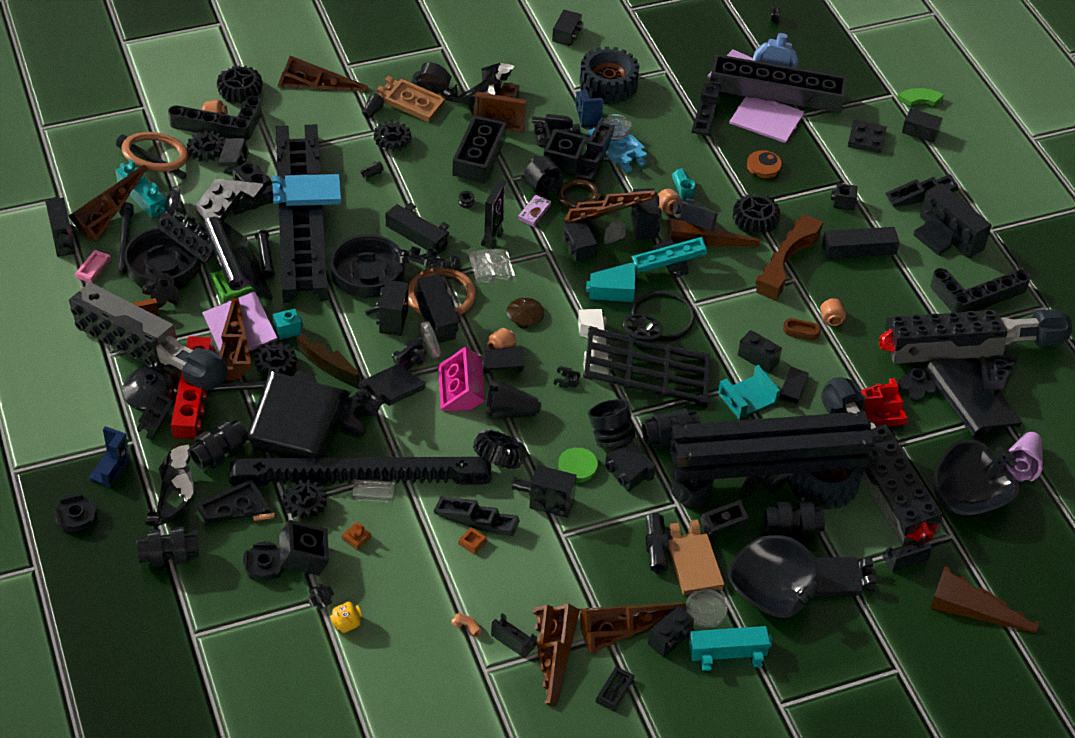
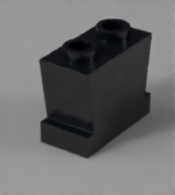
[605,440,656,492]

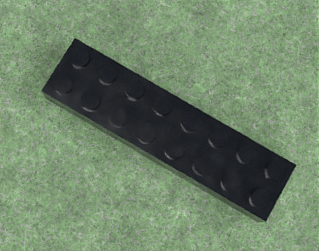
[710,54,847,113]

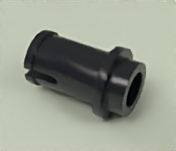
[360,161,384,180]

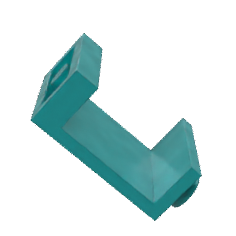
[718,365,780,420]

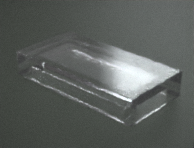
[352,480,395,503]

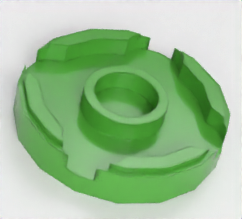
[558,447,598,483]

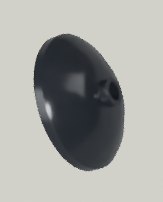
[122,366,180,411]

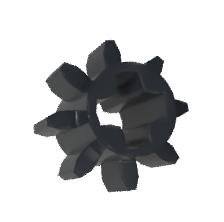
[307,583,335,610]

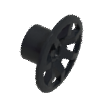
[622,314,663,347]

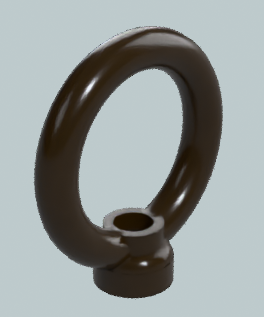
[557,179,604,209]

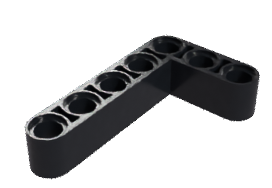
[168,96,262,141]
[930,268,1031,313]

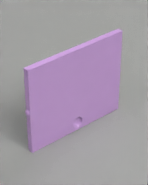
[729,96,805,143]
[202,291,278,352]

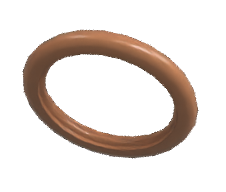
[121,132,189,172]
[409,267,476,316]

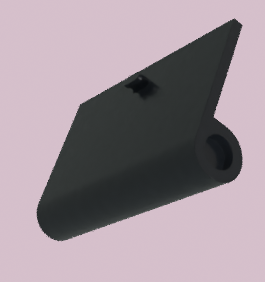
[203,217,273,300]
[926,358,1022,439]

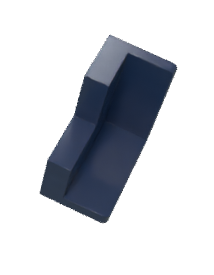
[575,90,603,127]
[89,426,130,488]

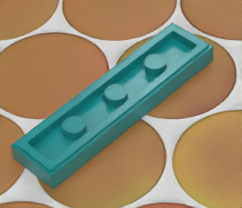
[632,237,708,274]

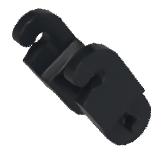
[553,366,581,388]

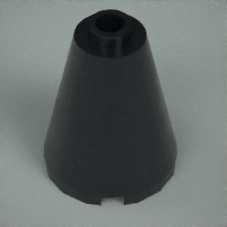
[486,380,541,419]

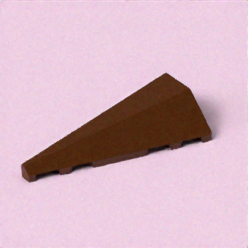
[277,55,368,91]
[68,164,148,242]
[565,190,658,223]
[667,218,760,246]
[219,298,251,380]
[930,566,1039,633]
[580,602,686,654]
[533,604,580,706]

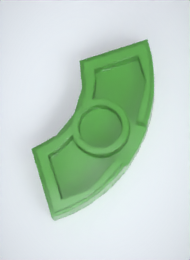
[897,88,944,107]

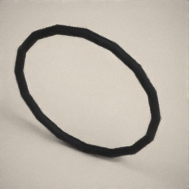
[631,291,695,339]

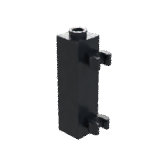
[385,203,450,254]

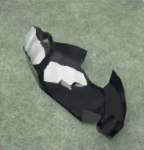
[439,63,514,106]
[146,445,194,527]

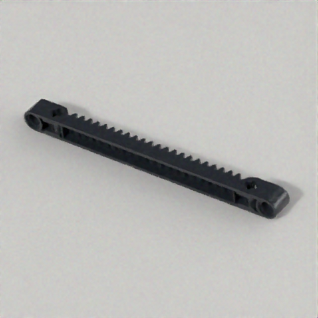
[229,457,492,487]

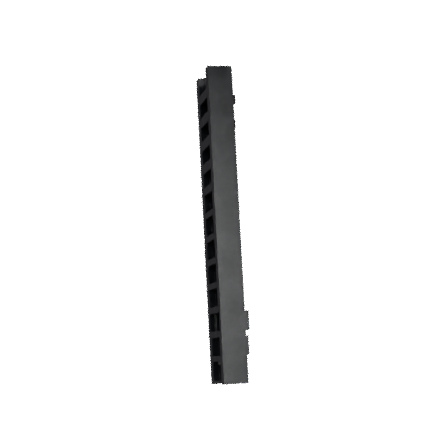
[276,124,328,303]

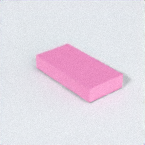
[75,250,111,283]

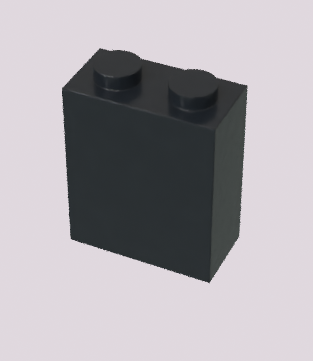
[45,197,75,257]

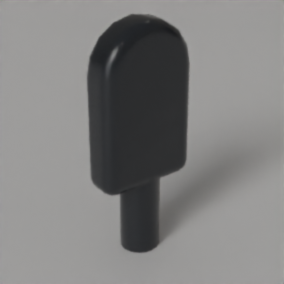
[532,114,573,130]

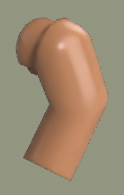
[451,613,482,637]

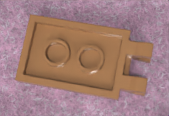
[377,76,445,122]
[668,520,724,596]

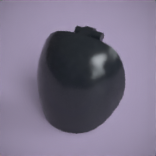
[933,439,1019,515]
[728,535,820,618]

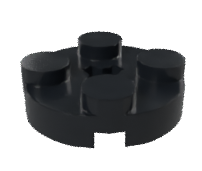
[54,494,97,533]
[243,542,284,581]

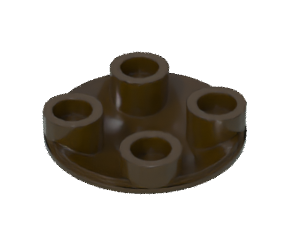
[507,298,544,329]

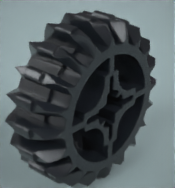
[217,65,263,104]
[732,193,781,235]
[473,429,527,469]

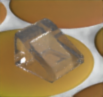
[604,220,626,244]

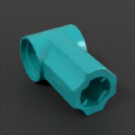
[672,168,695,201]

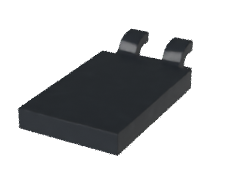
[481,179,506,249]
[355,364,426,409]
[814,557,877,597]

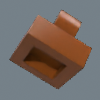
[342,522,371,550]

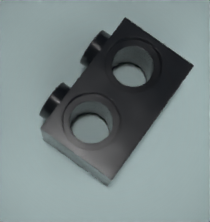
[233,161,272,187]

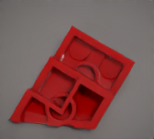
[861,378,907,427]

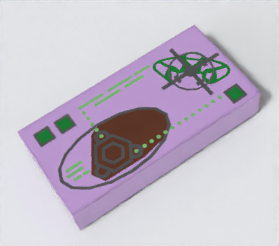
[518,195,551,227]

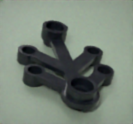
[394,246,462,270]

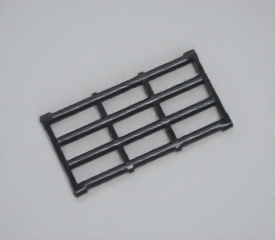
[583,326,710,406]

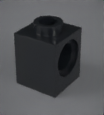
[831,183,858,210]

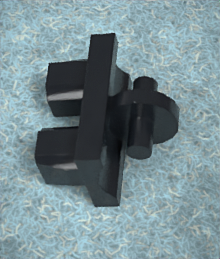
[392,337,427,371]

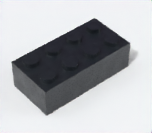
[452,115,507,183]
[920,183,992,258]

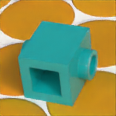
[273,309,303,340]

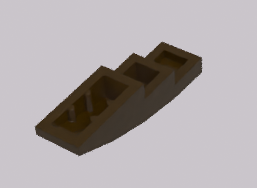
[297,334,360,388]

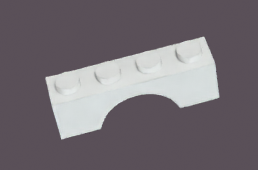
[578,309,612,375]

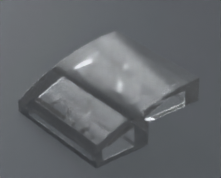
[469,249,515,283]

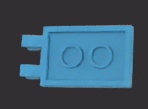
[588,120,647,173]
[272,174,341,206]

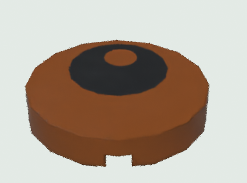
[747,150,782,178]

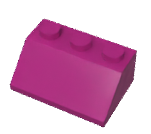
[438,347,485,411]

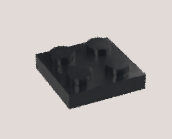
[848,120,887,153]

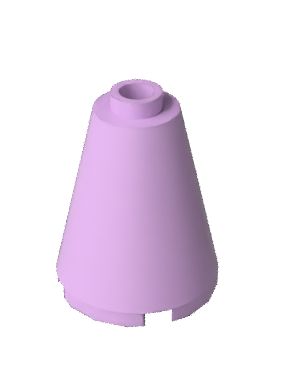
[1006,432,1043,482]

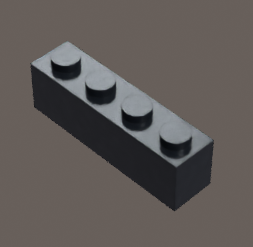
[822,227,900,259]

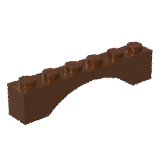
[755,214,823,301]

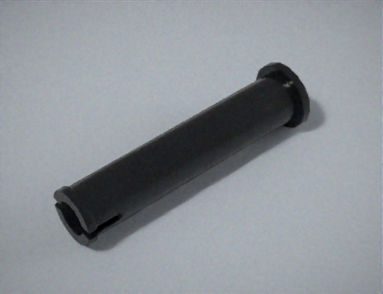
[255,230,275,279]

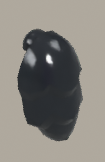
[165,188,183,214]

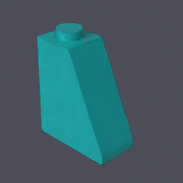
[586,263,635,302]

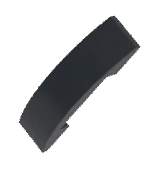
[691,82,721,136]

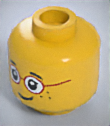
[330,602,363,633]

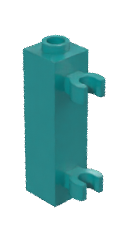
[116,159,166,218]
[688,626,772,671]

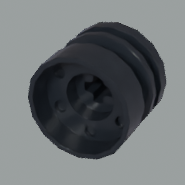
[588,399,636,448]

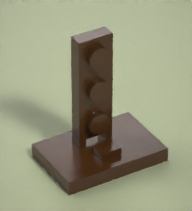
[474,82,527,132]

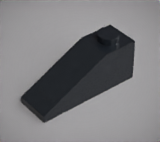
[673,198,718,231]

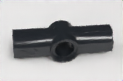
[646,513,669,573]

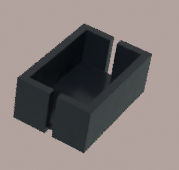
[415,274,460,345]

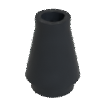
[362,93,384,119]

